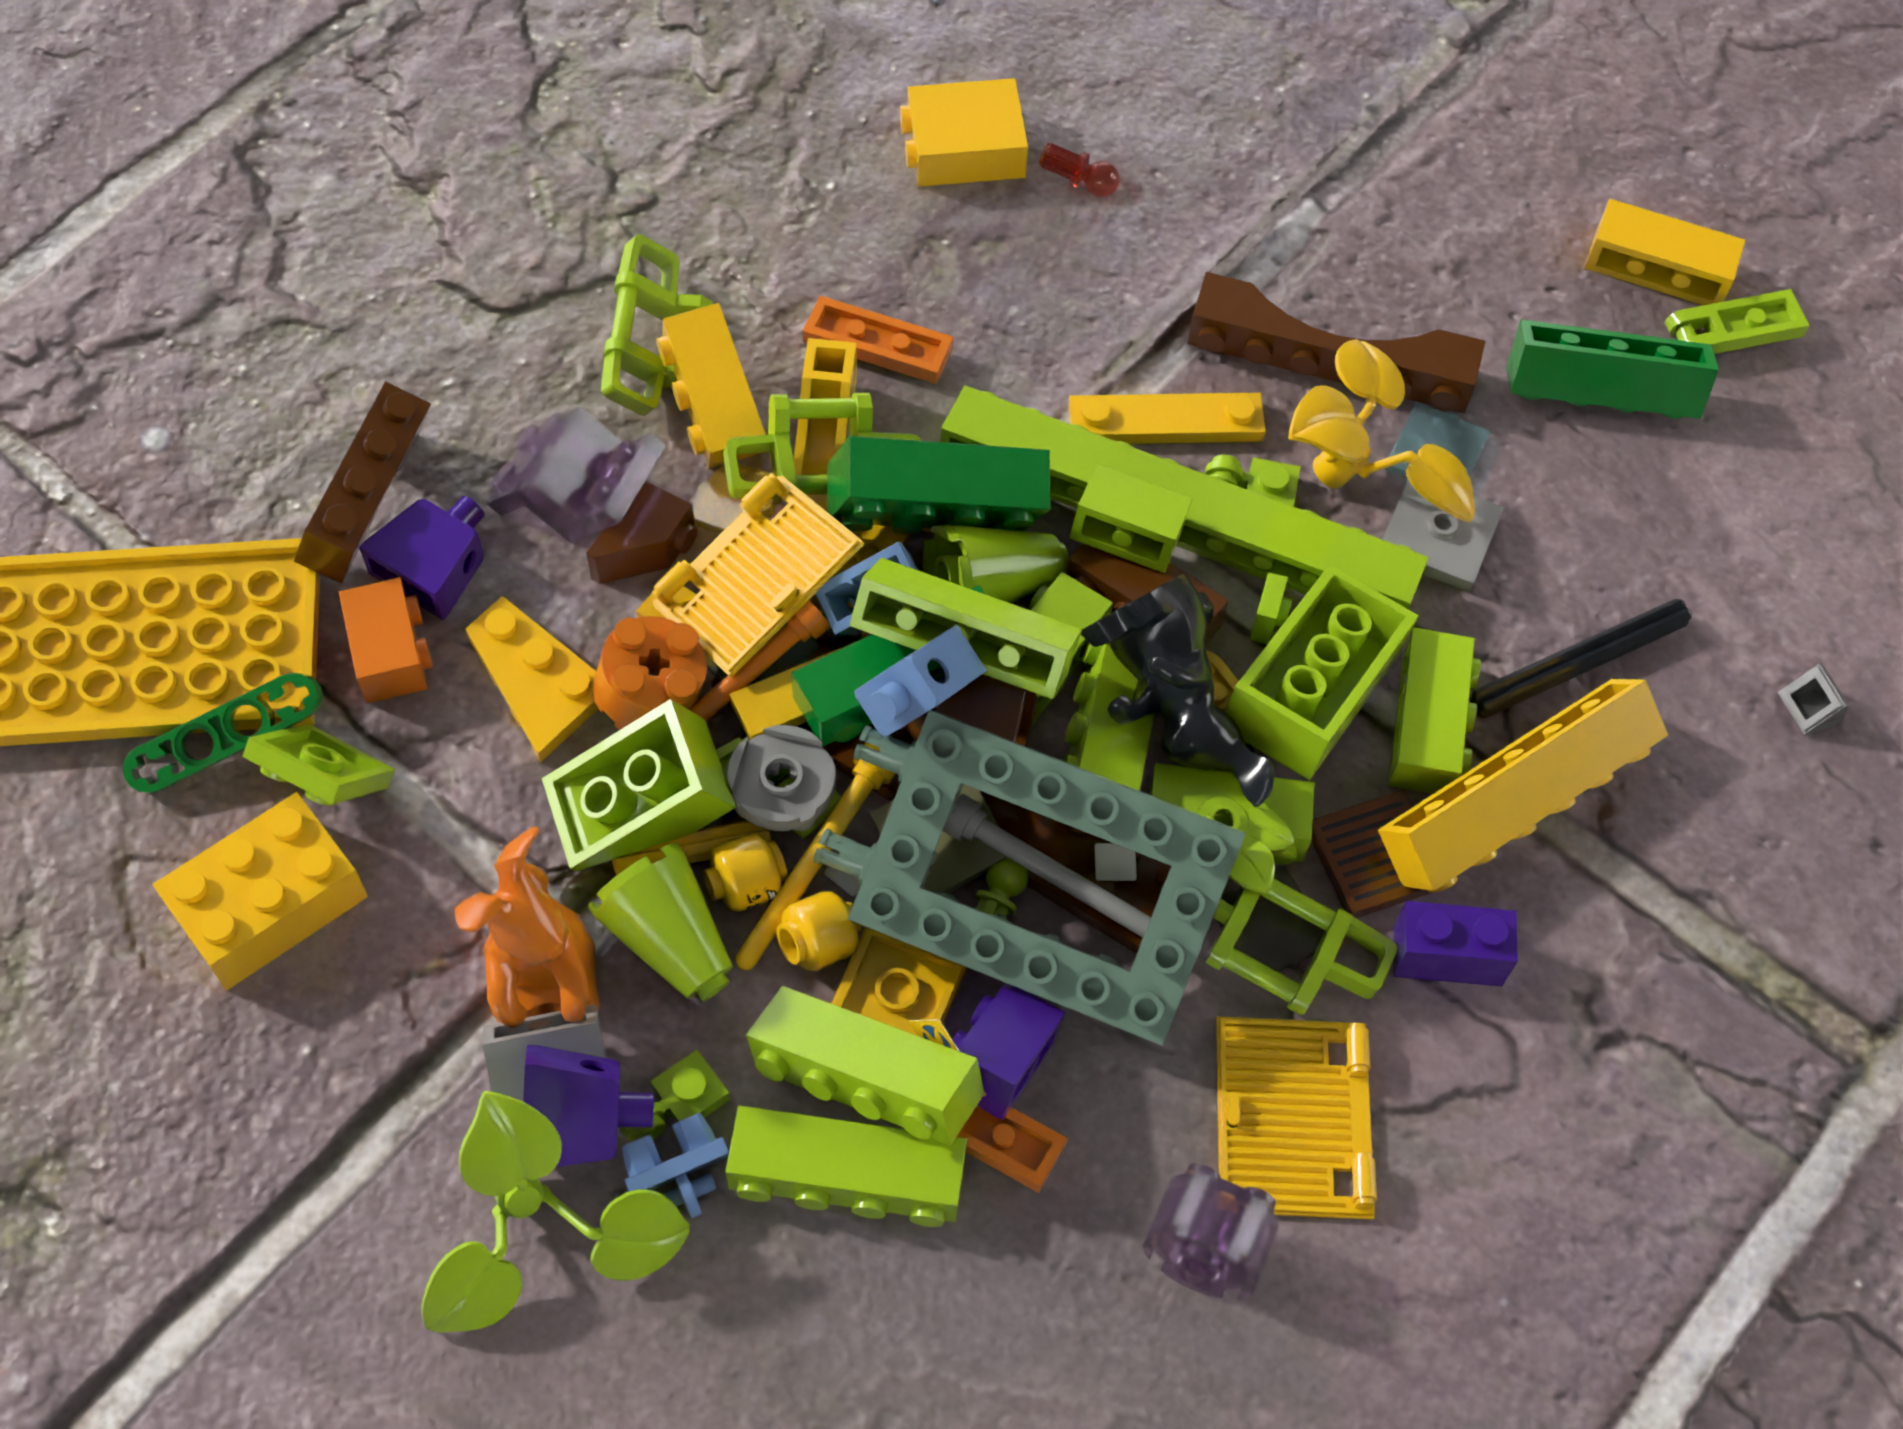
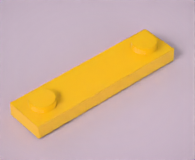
[1068,392,1266,444]

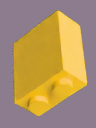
[900,78,1028,187]

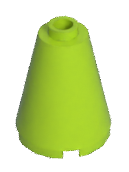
[923,524,1069,603]
[587,843,733,1002]

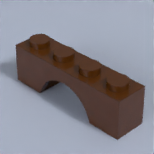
[294,381,431,584]

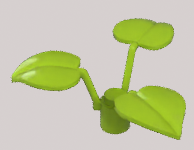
[421,1091,690,1332]

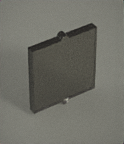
[1217,865,1325,972]

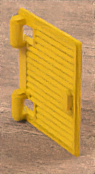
[651,473,865,678]
[1216,1016,1377,1220]

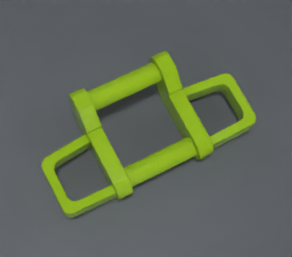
[601,234,713,416]
[723,393,921,501]
[1204,879,1397,1016]

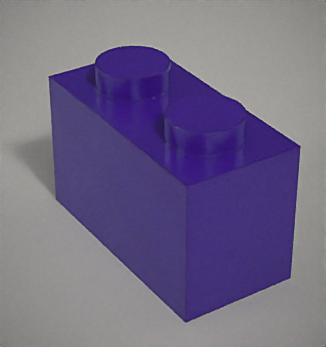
[1393,901,1518,987]
[953,983,1065,1120]

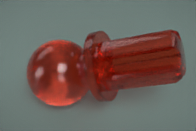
[1039,143,1120,197]

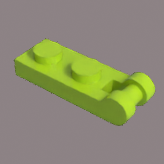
[1665,289,1810,354]

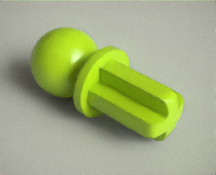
[975,858,1029,916]

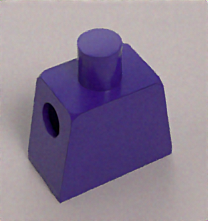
[359,496,485,620]
[523,1045,654,1167]

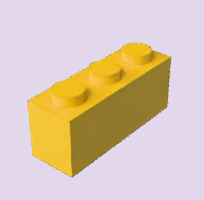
[1584,198,1745,305]
[656,303,766,469]

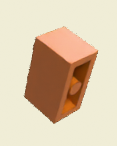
[338,577,433,704]

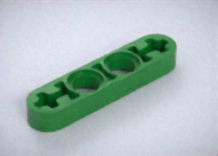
[123,673,323,793]

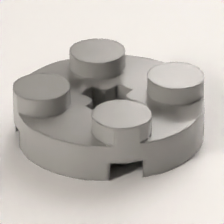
[727,725,836,831]

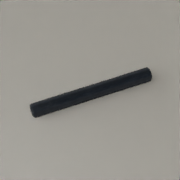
[1469,599,1692,718]

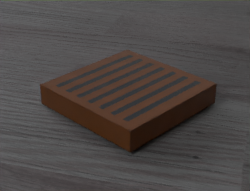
[1311,789,1430,918]

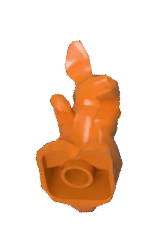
[455,826,600,1029]

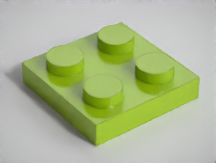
[242,724,396,806]

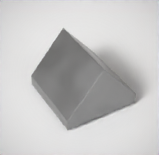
[1778,663,1850,735]

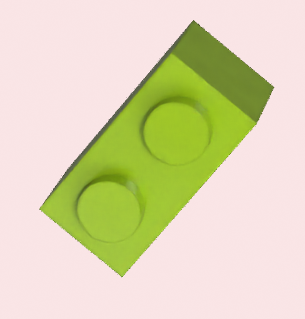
[1069,464,1193,573]

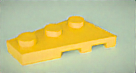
[465,596,598,763]

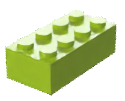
[1224,564,1419,781]

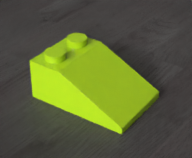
[542,699,736,872]

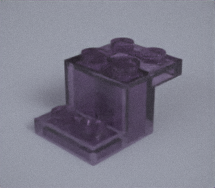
[486,406,666,543]

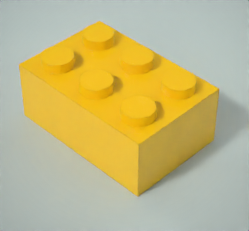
[152,792,368,991]

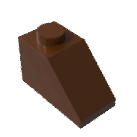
[586,479,698,584]

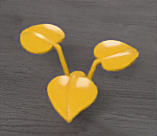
[1288,339,1475,524]

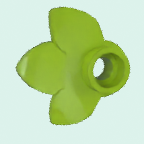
[1196,796,1294,894]

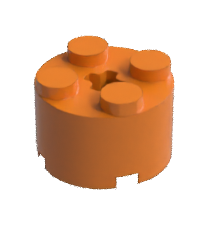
[593,616,707,730]

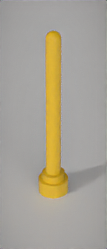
[735,742,896,970]

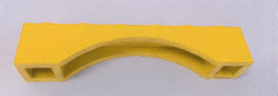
[781,338,857,615]

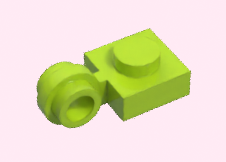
[1204,454,1301,507]
[620,1050,730,1141]

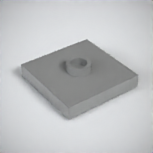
[1382,480,1504,592]

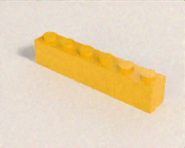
[1378,679,1668,893]

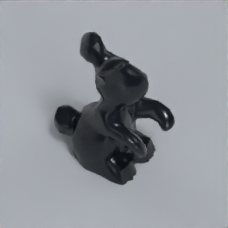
[1081,573,1275,807]

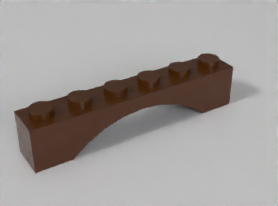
[1187,272,1486,414]

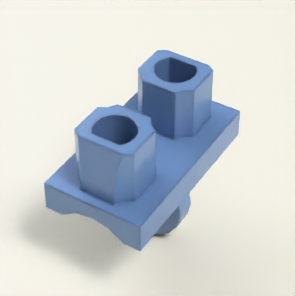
[622,1113,729,1219]

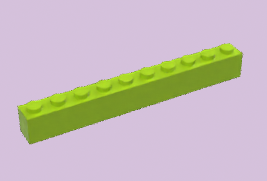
[940,385,1429,609]

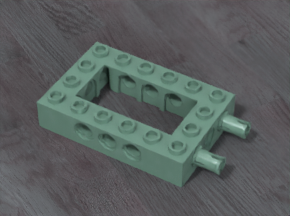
[813,710,1246,1046]

